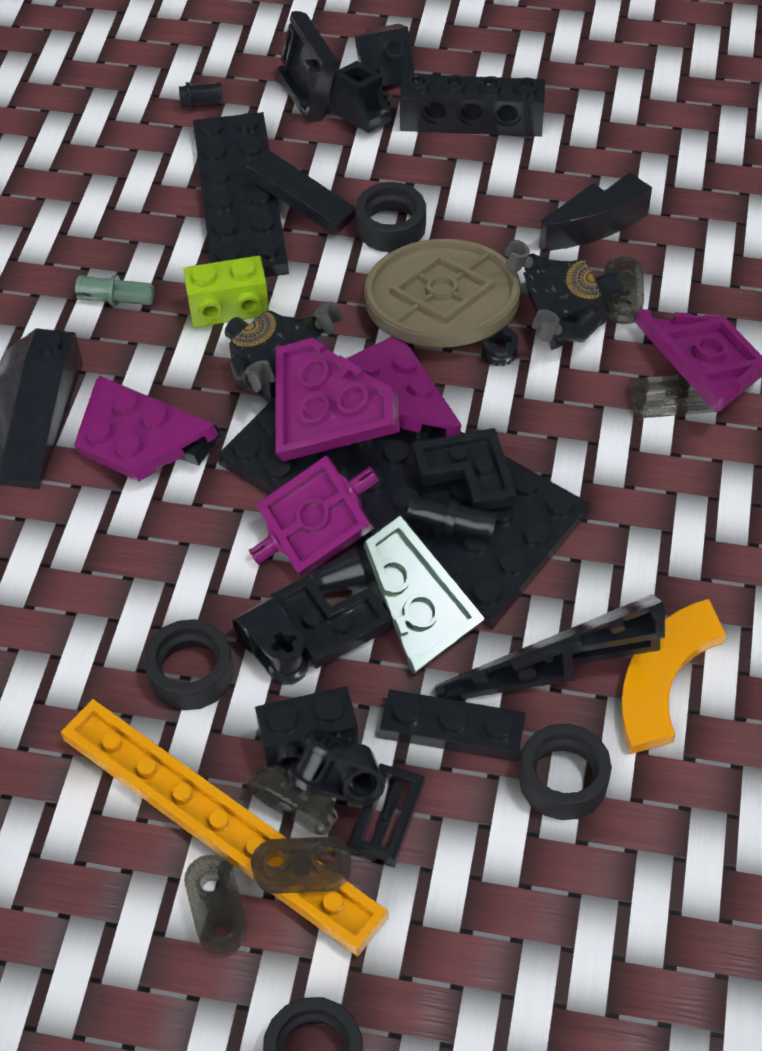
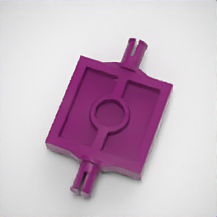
[249,455,380,577]

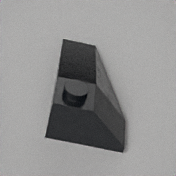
[0,328,83,489]

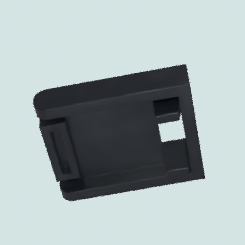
[277,11,338,122]

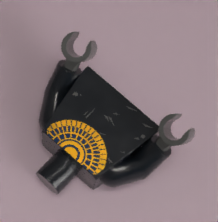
[504,240,623,351]
[224,302,344,403]

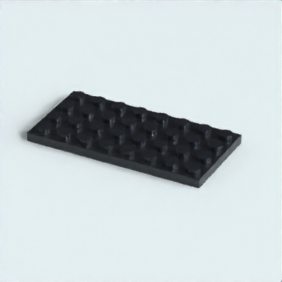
[217,396,590,630]

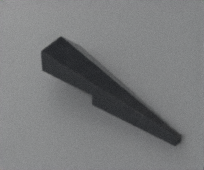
[435,594,665,700]

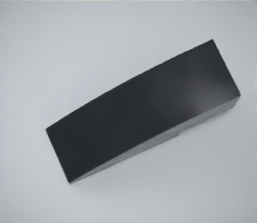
[539,172,652,252]

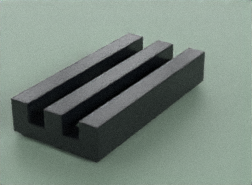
[348,763,425,868]

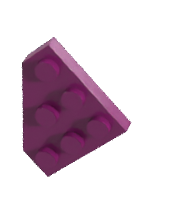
[276,338,400,461]

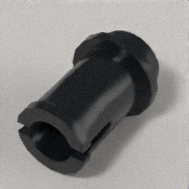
[179,82,223,111]

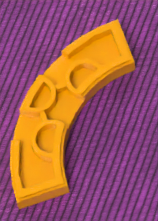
[621,599,726,754]

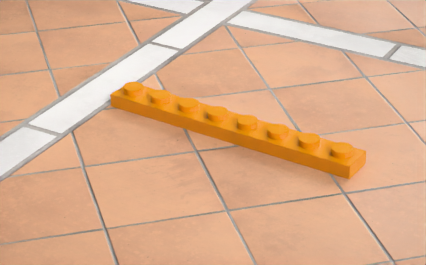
[61,699,388,957]

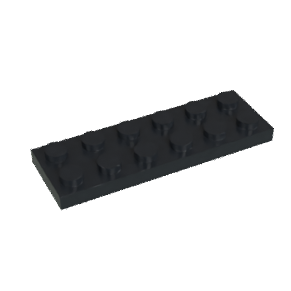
[193,112,289,277]

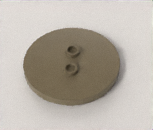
[364,239,520,347]

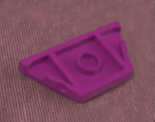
[635,309,762,412]
[346,337,462,437]
[74,376,218,482]

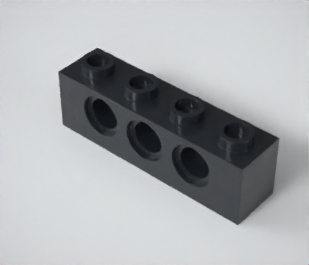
[400,73,545,137]

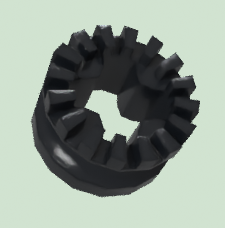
[482,327,518,366]

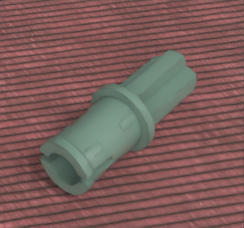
[75,275,155,306]

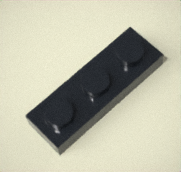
[380,689,526,762]

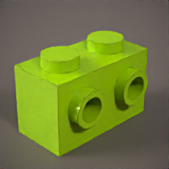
[183,255,269,328]

